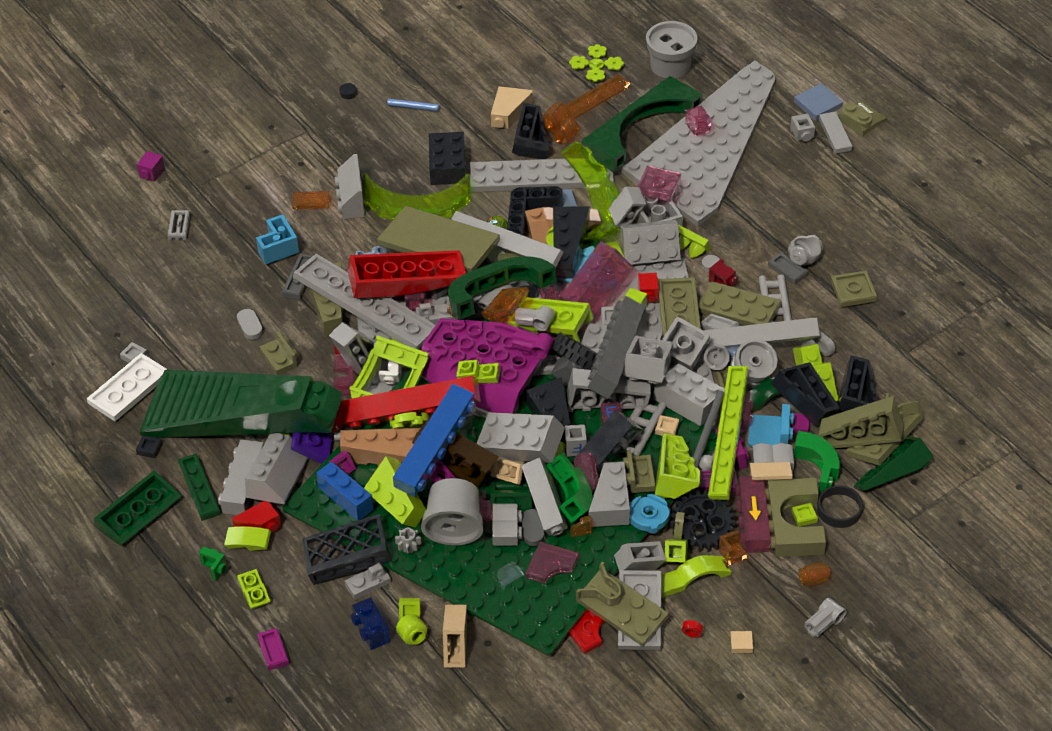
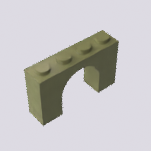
[764,478,826,557]

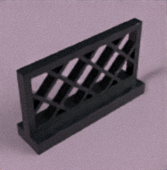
[302,514,391,585]

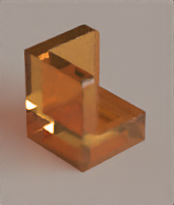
[719,530,747,566]

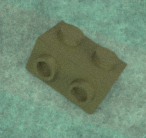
[623,450,655,493]

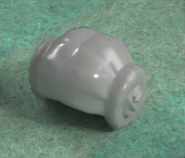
[788,235,823,266]

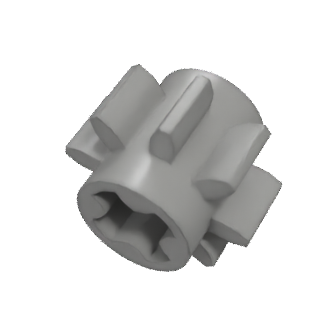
[395,527,421,554]

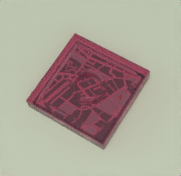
[637,166,681,202]

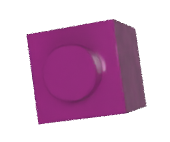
[137,151,165,182]

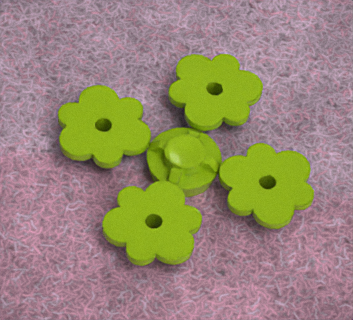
[569,44,624,82]

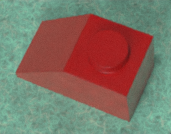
[232,501,281,533]

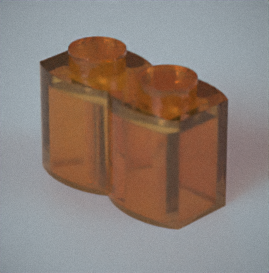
[542,102,580,144]

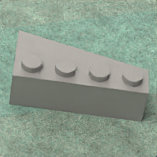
[565,368,651,412]

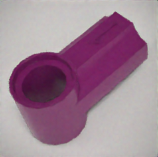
[512,331,554,359]

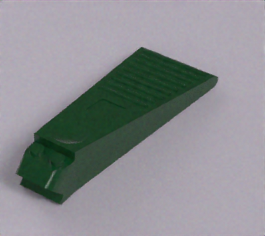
[140,370,342,438]

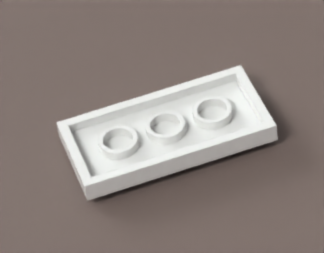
[87,353,167,421]

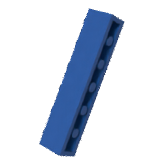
[393,384,476,497]

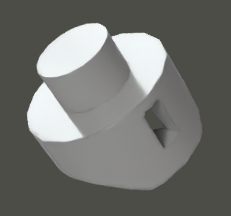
[703,344,729,370]

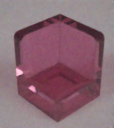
[333,366,354,396]

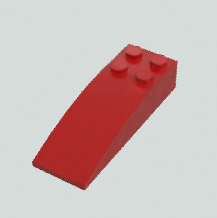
[347,250,466,298]

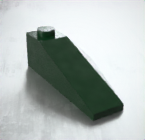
[854,436,934,491]

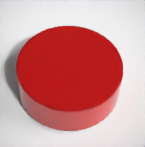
[681,620,704,638]

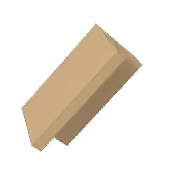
[749,462,792,484]

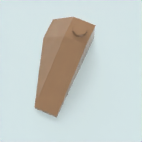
[525,207,601,244]

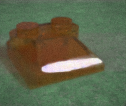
[481,287,529,323]

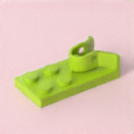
[507,297,594,343]

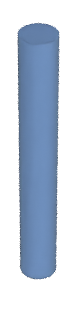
[387,99,439,111]

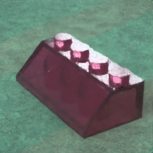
[560,241,633,323]

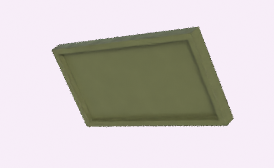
[377,206,500,273]

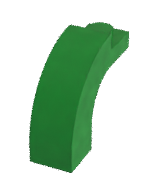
[794,431,839,494]
[546,453,593,523]

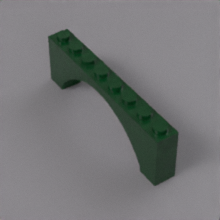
[581,76,702,172]

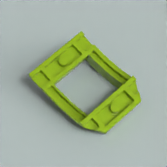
[349,335,429,398]

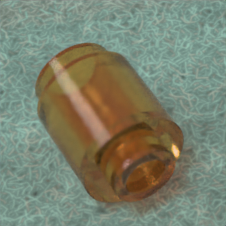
[798,562,831,586]

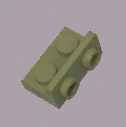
[259,331,298,375]

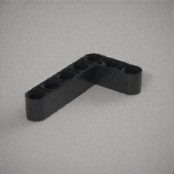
[506,186,564,253]

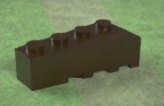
[412,418,499,488]

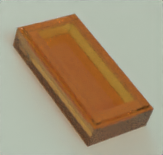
[292,191,329,209]

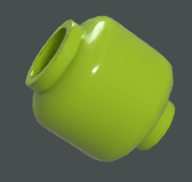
[396,614,427,645]

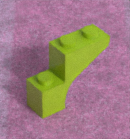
[793,344,838,401]

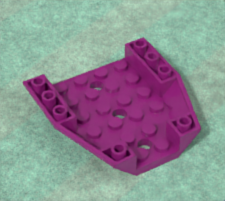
[421,318,556,414]

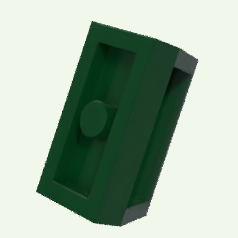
[491,482,532,512]

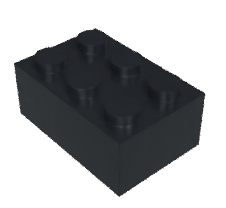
[429,132,466,185]

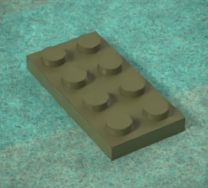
[658,277,701,338]
[698,282,781,326]

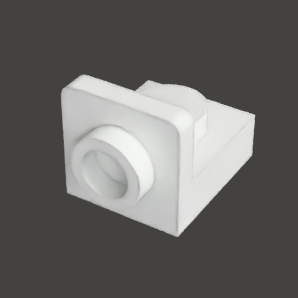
[379,361,402,384]

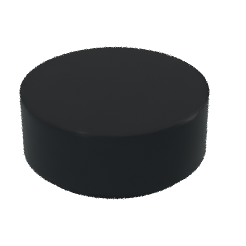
[339,83,357,99]

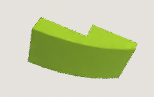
[456,360,500,383]
[224,527,271,551]
[237,569,271,610]

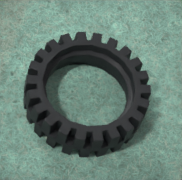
[551,332,597,370]

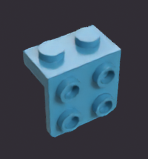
[748,404,794,447]

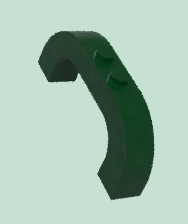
[448,256,557,320]

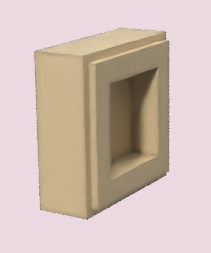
[655,415,679,436]
[730,631,753,653]

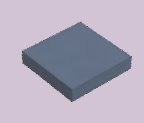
[794,83,843,121]

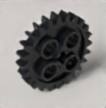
[670,490,736,552]

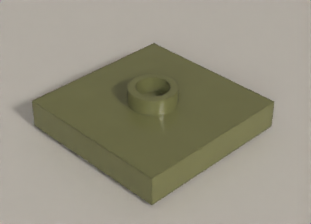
[830,270,878,307]

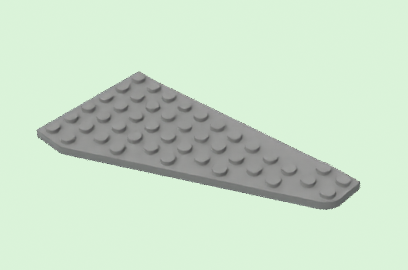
[621,61,775,226]

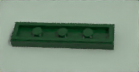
[178,454,221,521]

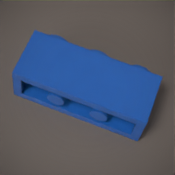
[316,462,373,521]

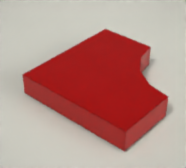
[568,609,606,655]

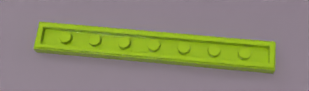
[708,366,749,500]

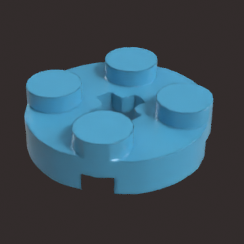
[629,494,669,534]

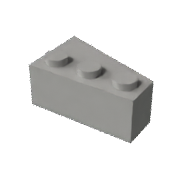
[329,322,376,375]
[589,462,630,527]

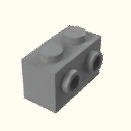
[614,541,666,571]

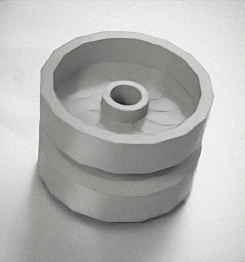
[730,339,778,389]

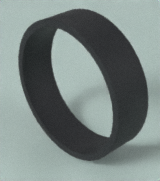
[817,485,863,528]

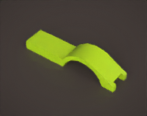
[661,555,731,598]

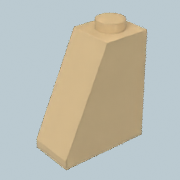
[491,87,533,129]
[443,605,467,667]

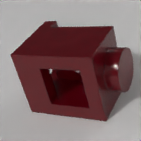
[708,259,738,287]

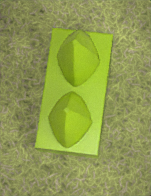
[678,225,712,258]

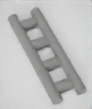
[759,275,792,323]
[622,402,666,456]

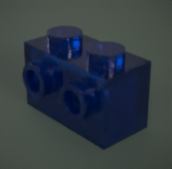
[350,597,390,650]

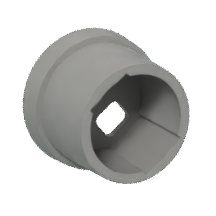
[646,21,697,78]
[421,478,483,545]

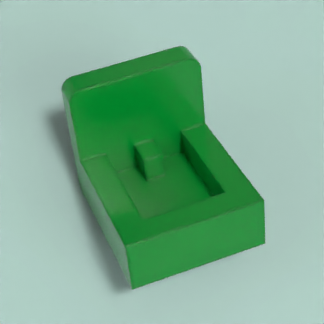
[199,547,227,581]

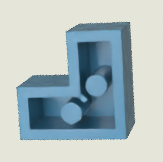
[256,214,299,265]

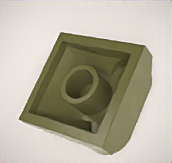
[837,101,887,136]

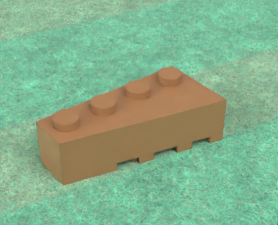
[340,428,420,467]

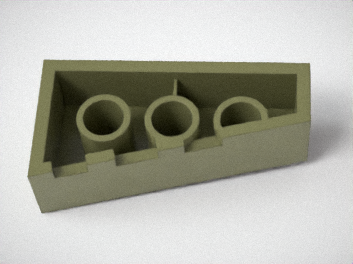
[307,262,343,337]
[819,396,904,448]

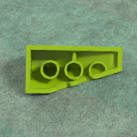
[655,433,700,499]

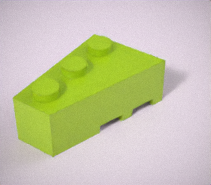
[364,456,426,527]

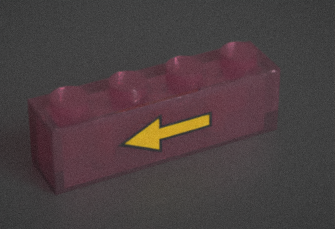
[735,476,771,553]

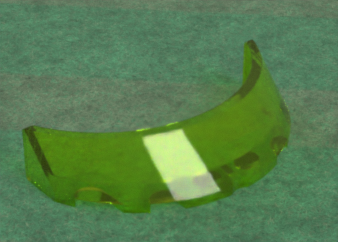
[561,141,620,241]
[363,173,471,220]

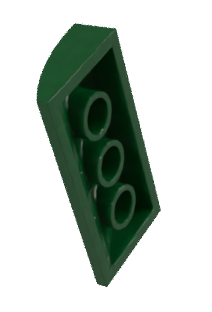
[94,470,182,546]

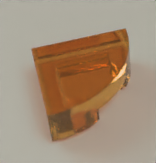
[570,515,592,537]

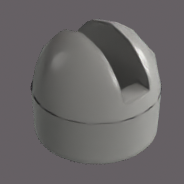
[699,455,714,471]

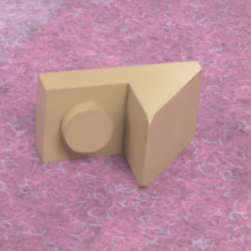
[491,457,525,484]

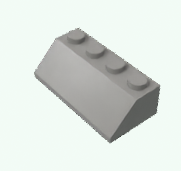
[245,433,309,504]

